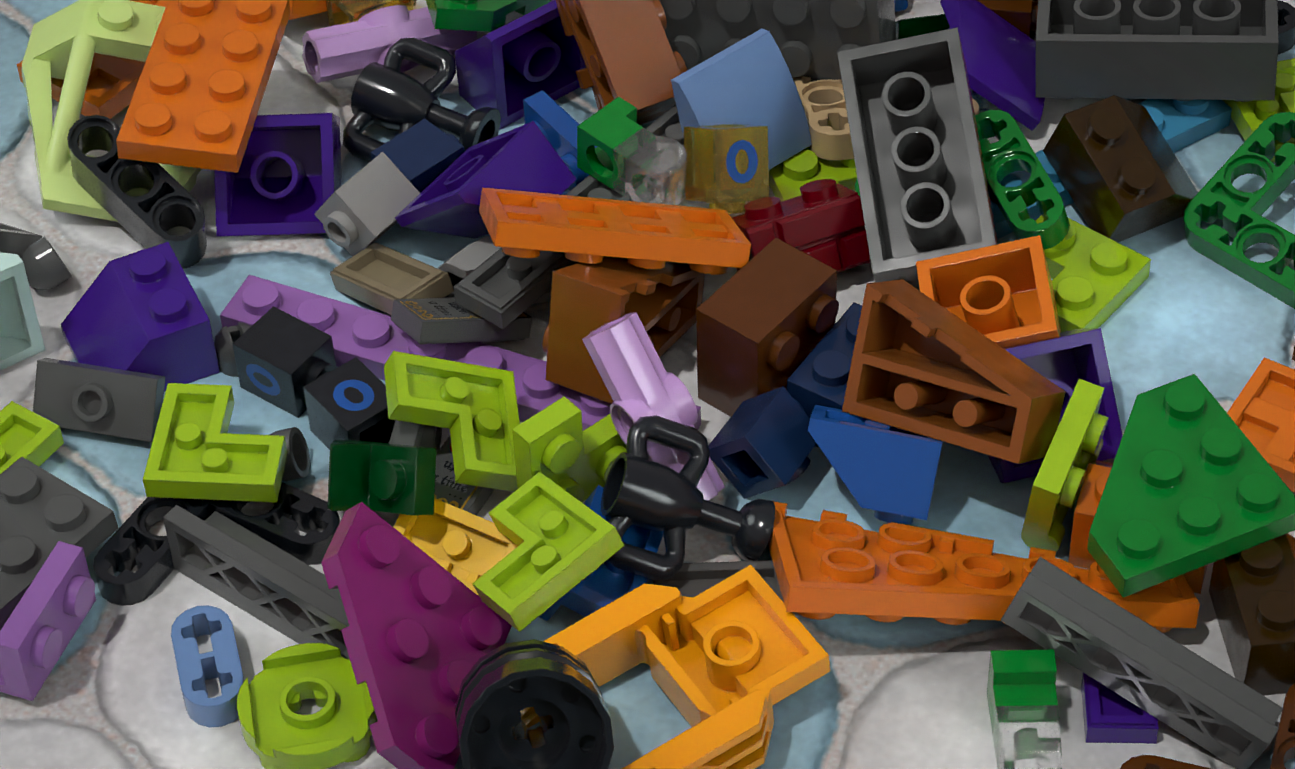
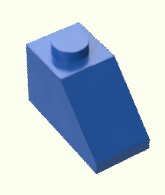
[808,405,943,525]

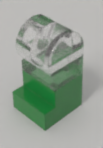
[577,97,687,205]
[987,649,1062,769]

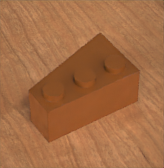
[555,0,687,125]
[542,256,705,404]
[842,279,1065,464]

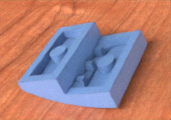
[671,28,812,197]

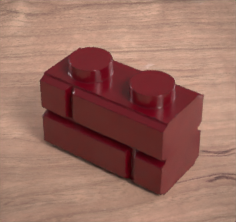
[732,179,871,273]

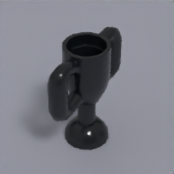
[343,38,501,162]
[601,415,775,581]

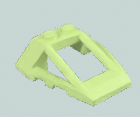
[22,0,202,222]

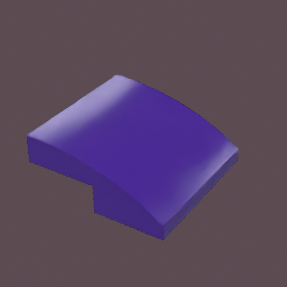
[940,0,1045,131]

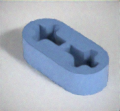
[171,605,244,728]

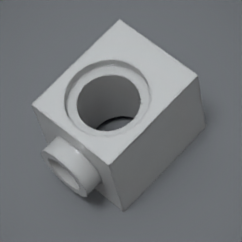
[314,152,420,257]

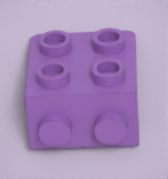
[0,541,96,701]

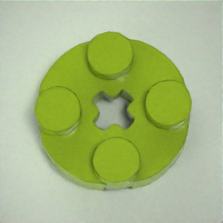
[237,643,378,769]

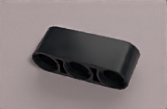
[67,115,207,268]

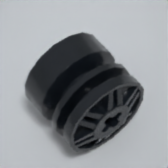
[454,639,614,769]

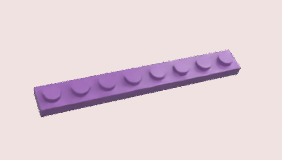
[220,275,701,431]

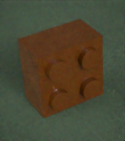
[696,238,839,417]

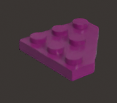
[321,502,512,769]

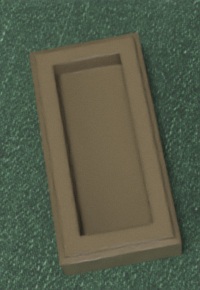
[330,242,454,315]

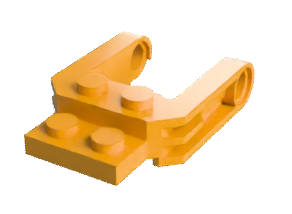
[520,565,830,769]

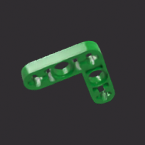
[855,110,1070,250]
[1184,112,1295,309]

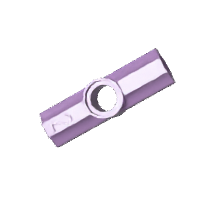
[302,5,477,83]
[582,312,725,501]

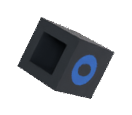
[232,306,336,418]
[303,357,396,450]

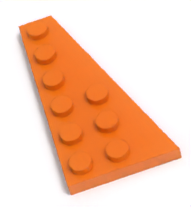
[768,501,1200,633]

